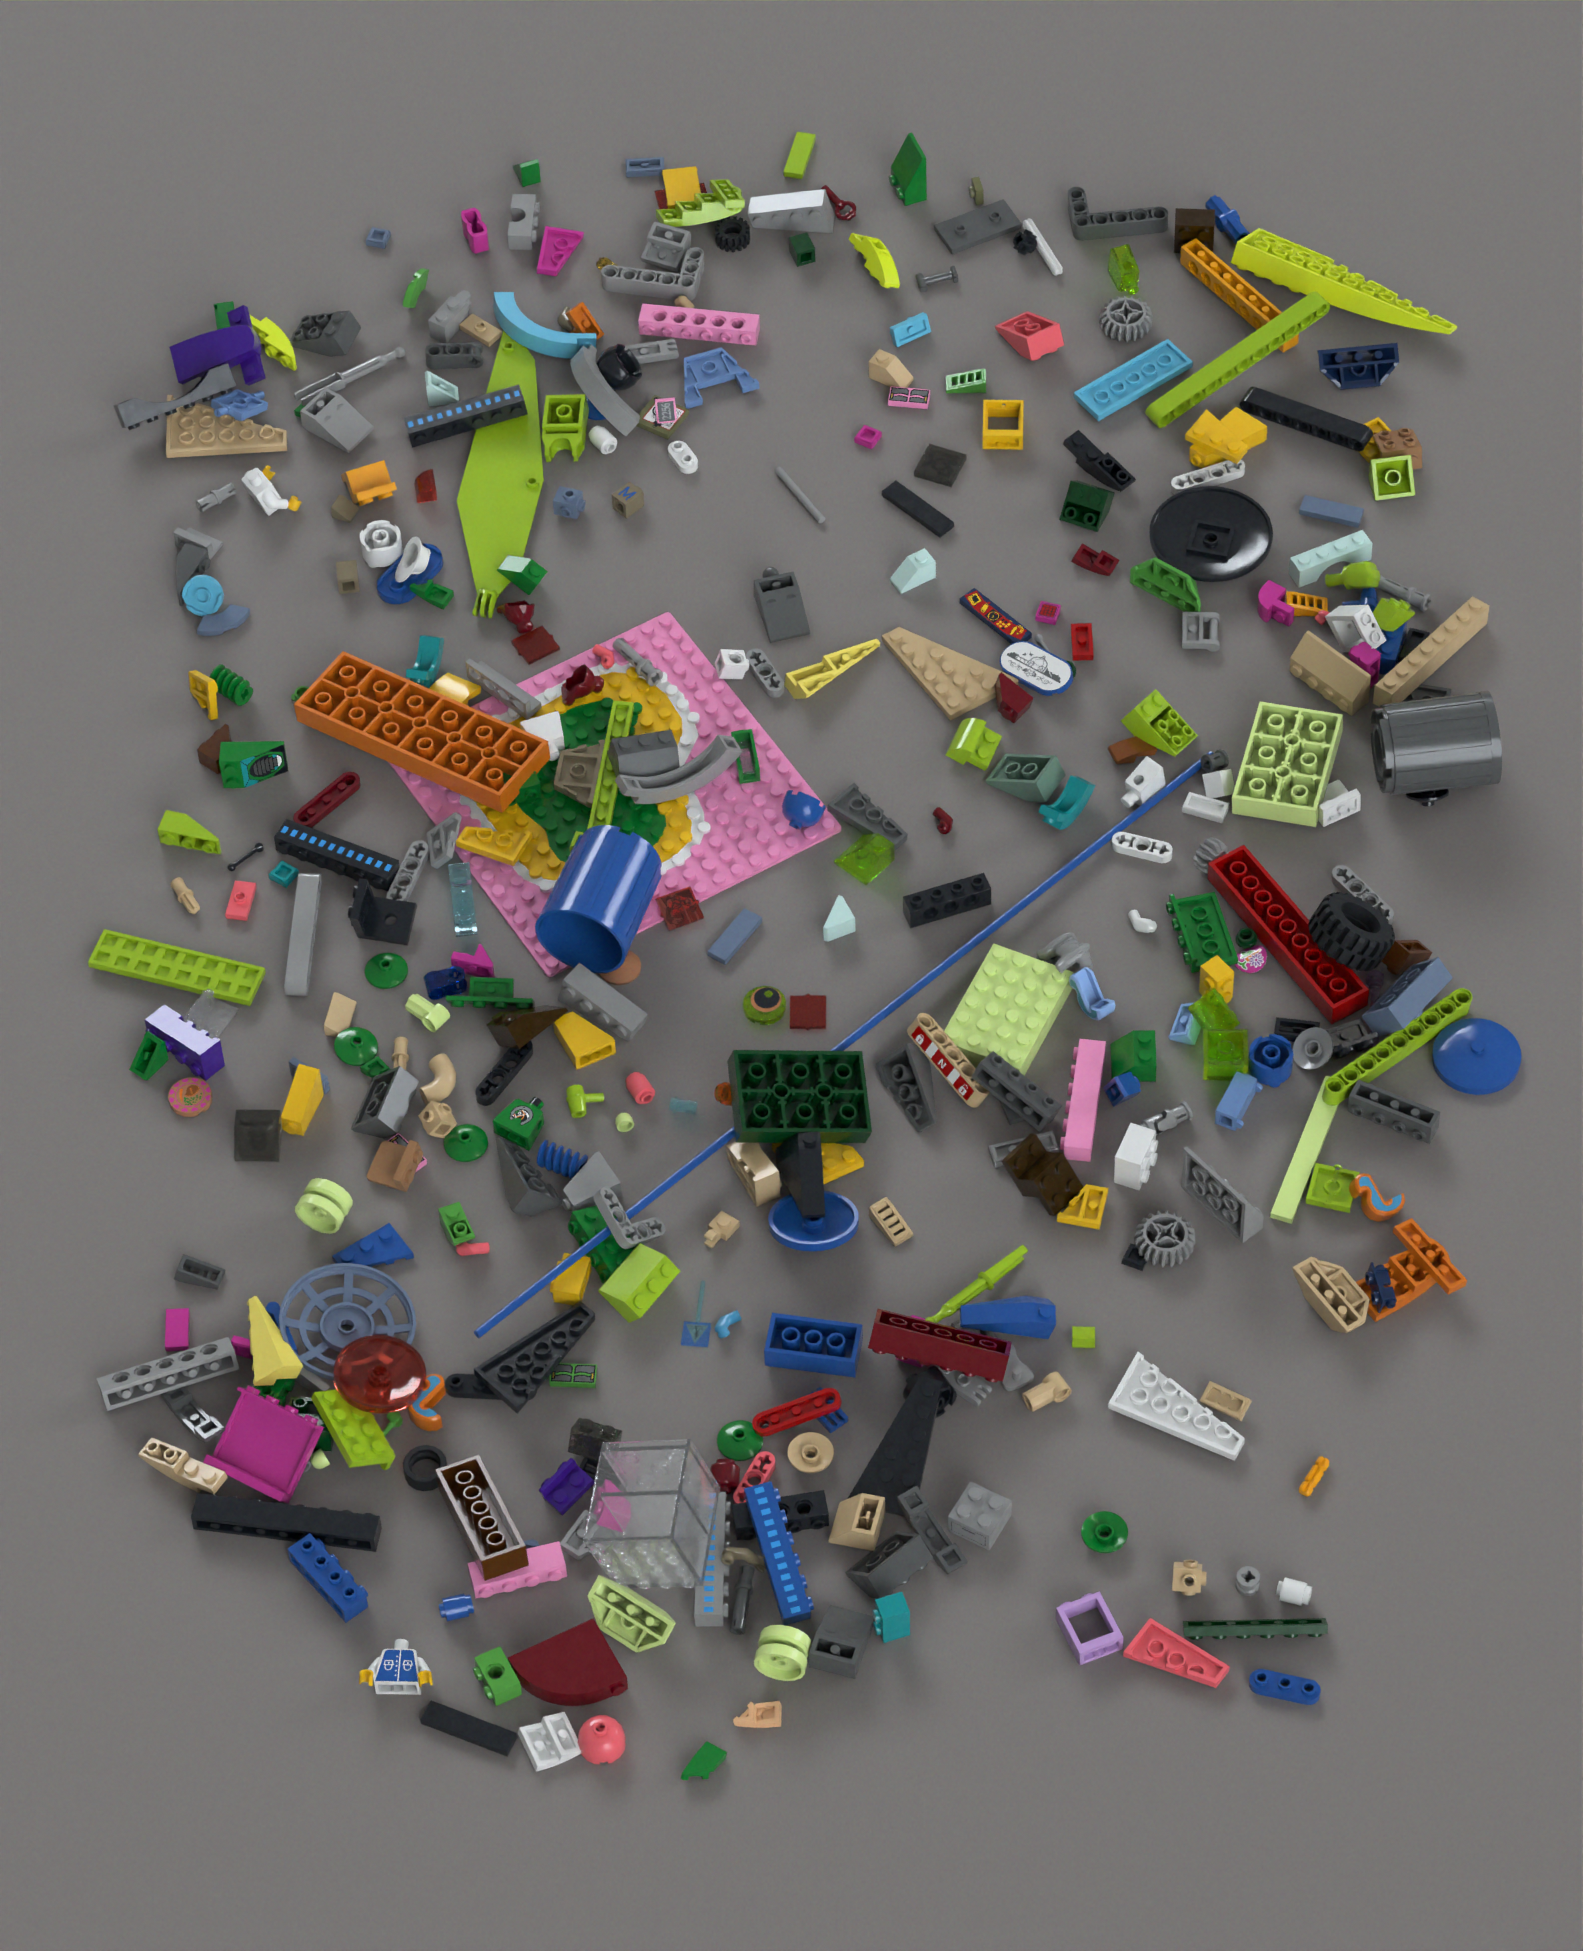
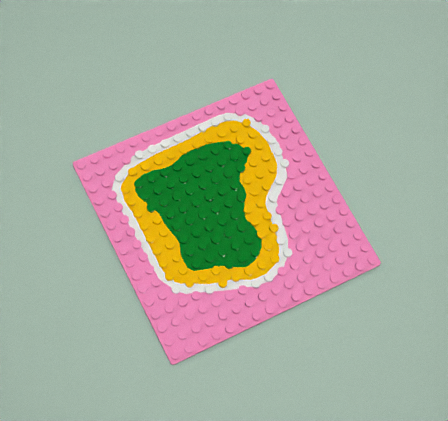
[388,612,841,977]

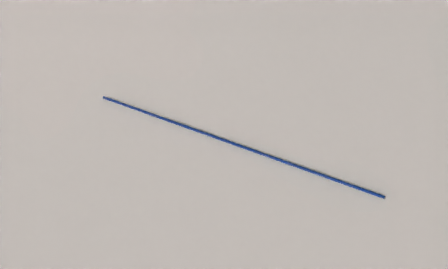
[474,751,1214,1338]

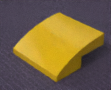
[429,673,481,706]

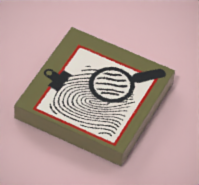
[636,395,689,440]

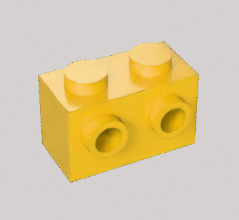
[1199,955,1234,1008]

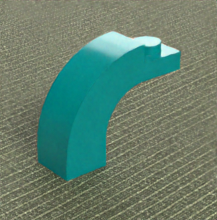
[406,635,444,688]
[1038,775,1096,830]

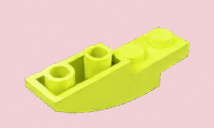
[848,233,900,288]
[249,314,297,371]

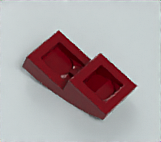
[1071,543,1120,576]

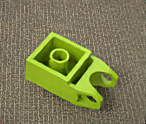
[542,394,589,462]

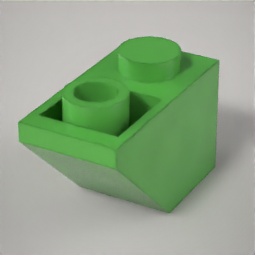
[438,1202,475,1246]

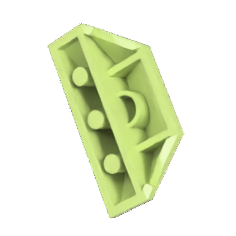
[587,1575,676,1653]

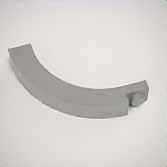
[570,344,640,436]
[615,735,743,804]

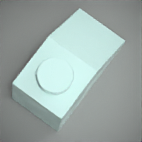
[890,548,936,594]

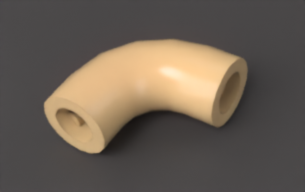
[419,1054,457,1105]

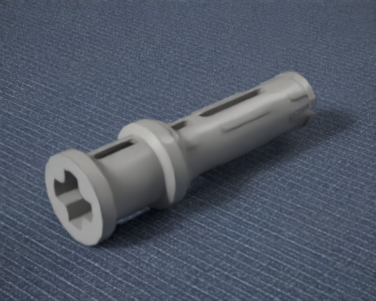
[1377,575,1432,612]
[613,638,663,686]

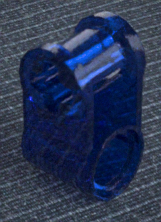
[424,966,467,1000]

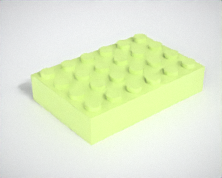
[1232,702,1343,827]
[944,943,1073,1076]

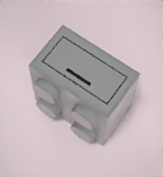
[948,1481,1012,1550]

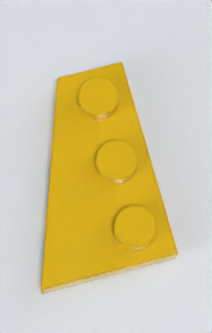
[1185,409,1248,464]
[456,826,533,866]

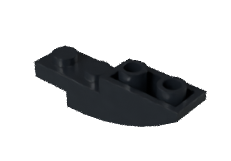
[1063,430,1136,492]

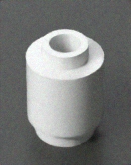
[589,426,617,454]
[1276,1577,1312,1606]

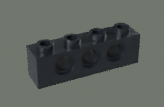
[903,873,991,928]
[732,1490,829,1540]

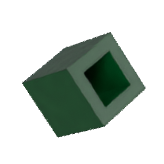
[789,232,816,267]

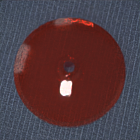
[333,1335,426,1414]

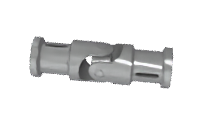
[1126,1101,1193,1136]

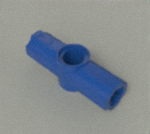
[1205,195,1250,244]

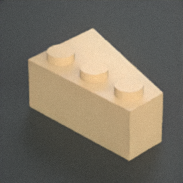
[726,1141,782,1207]

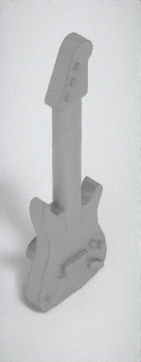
[982,1330,1034,1391]

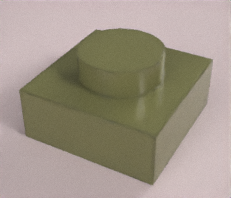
[969,177,984,205]

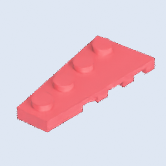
[1123,1618,1230,1688]

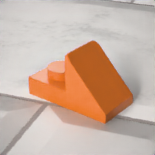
[566,302,604,340]

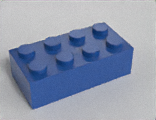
[764,1313,863,1378]

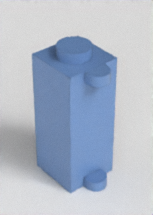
[1215,1071,1263,1131]

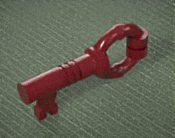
[821,185,857,221]

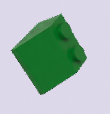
[1110,1030,1157,1082]

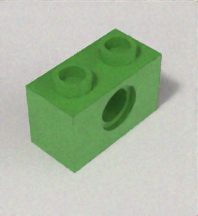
[473,1646,522,1706]

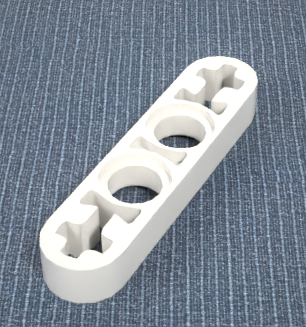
[1171,460,1245,495]

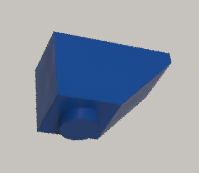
[1103,1072,1141,1107]

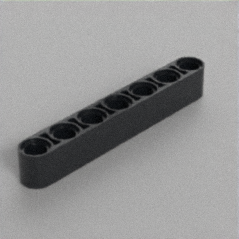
[1239,387,1373,452]

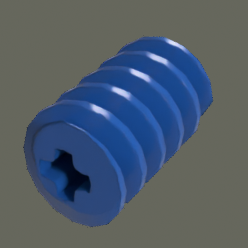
[537,1140,588,1180]

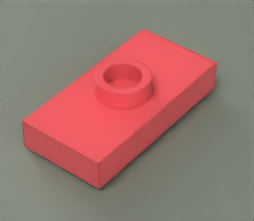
[225,880,257,921]

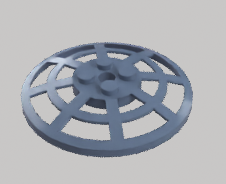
[279,1263,416,1382]

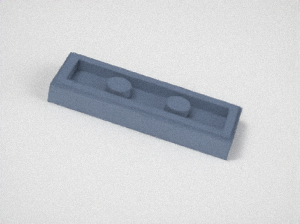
[1299,495,1364,528]
[707,908,762,965]

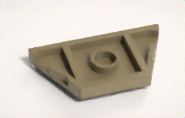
[554,740,605,808]

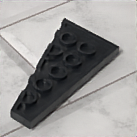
[474,1301,595,1414]
[848,1377,943,1517]

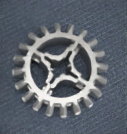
[1099,295,1153,342]
[1134,1210,1196,1268]

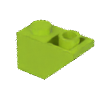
[1373,597,1415,632]

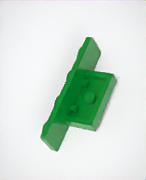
[446,977,535,1009]

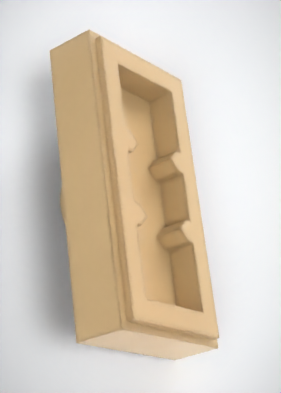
[459,313,502,347]
[1200,1381,1252,1421]

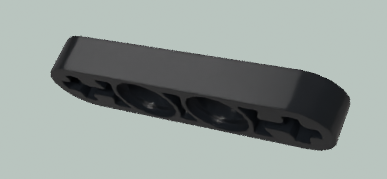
[475,1041,533,1106]

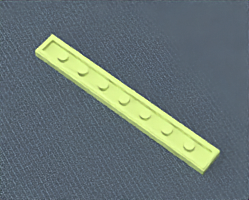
[1270,1076,1339,1224]

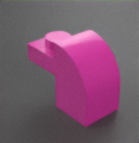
[1258,580,1294,626]

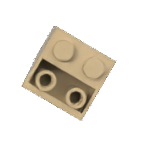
[829,1493,885,1551]

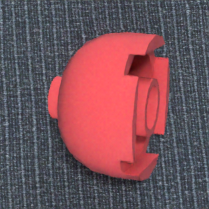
[578,1715,626,1765]

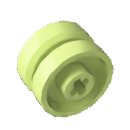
[295,1178,353,1234]
[754,1625,812,1681]

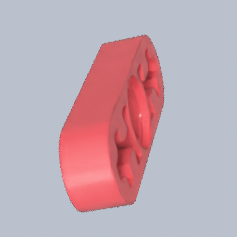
[733,1451,776,1504]

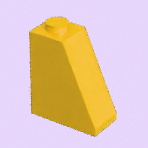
[553,1011,616,1070]
[281,1064,324,1136]

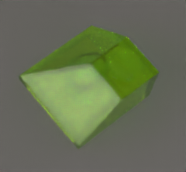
[834,833,895,885]

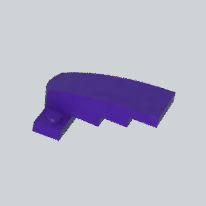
[170,305,266,386]

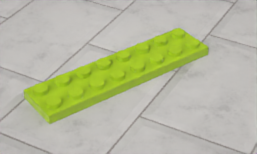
[88,929,266,1006]

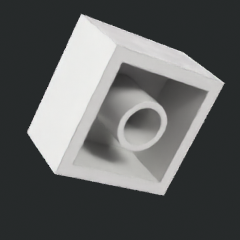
[1114,1123,1158,1190]

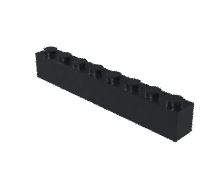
[191,1493,382,1552]

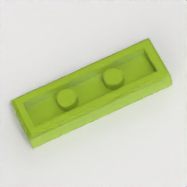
[783,132,816,179]

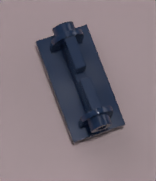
[1365,1262,1397,1313]

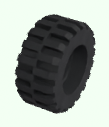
[1308,892,1395,971]

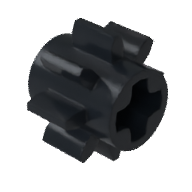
[1013,229,1037,255]

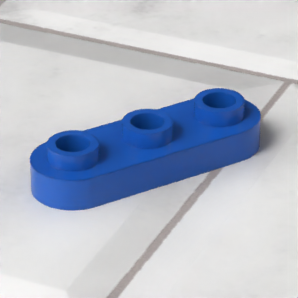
[1249,1669,1321,1705]

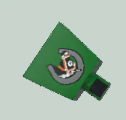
[493,1097,544,1151]

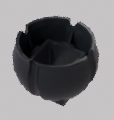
[597,344,642,391]

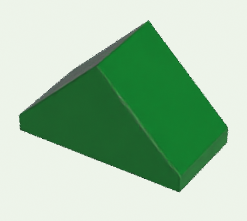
[513,159,541,187]
[129,1031,169,1080]

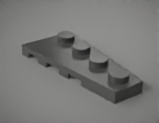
[827,783,908,851]

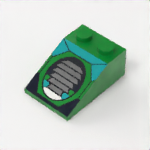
[219,741,288,789]

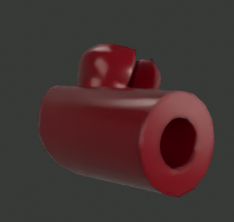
[933,807,953,834]

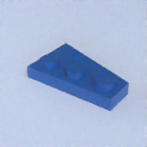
[332,1223,414,1267]

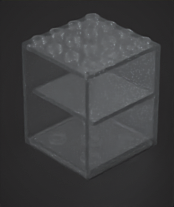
[583,1439,720,1589]

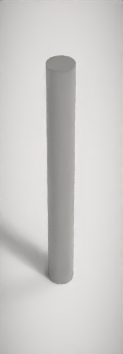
[775,467,825,524]

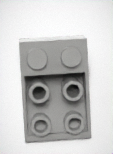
[300,387,374,453]

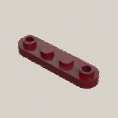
[293,772,361,828]

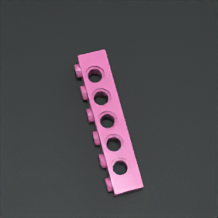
[638,304,760,346]

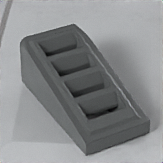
[174,1254,226,1290]

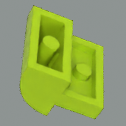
[945,718,1002,771]

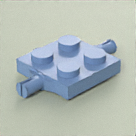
[211,389,268,421]

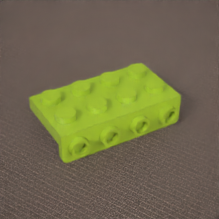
[311,1387,395,1470]

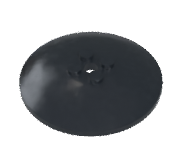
[1149,486,1273,582]

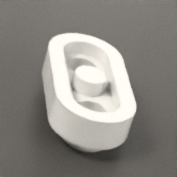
[668,441,698,474]

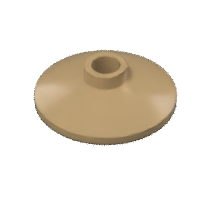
[787,1432,834,1473]

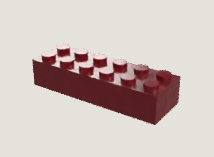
[868,1309,1012,1382]

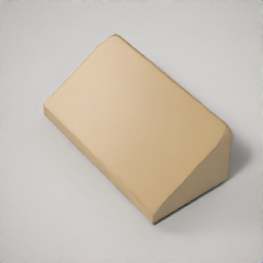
[324,992,357,1037]

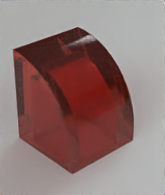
[414,469,437,503]

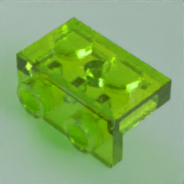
[1188,988,1240,1043]

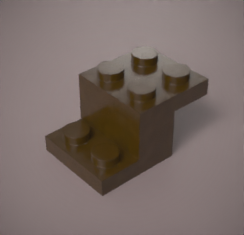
[1002,1133,1083,1216]

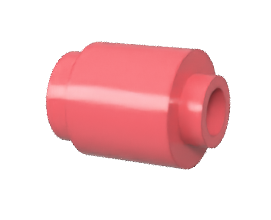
[625,1072,655,1104]

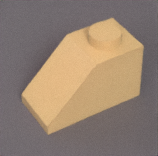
[869,349,914,388]

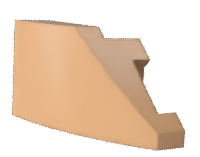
[733,1701,782,1728]

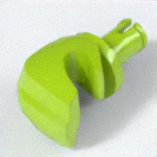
[1325,561,1380,590]

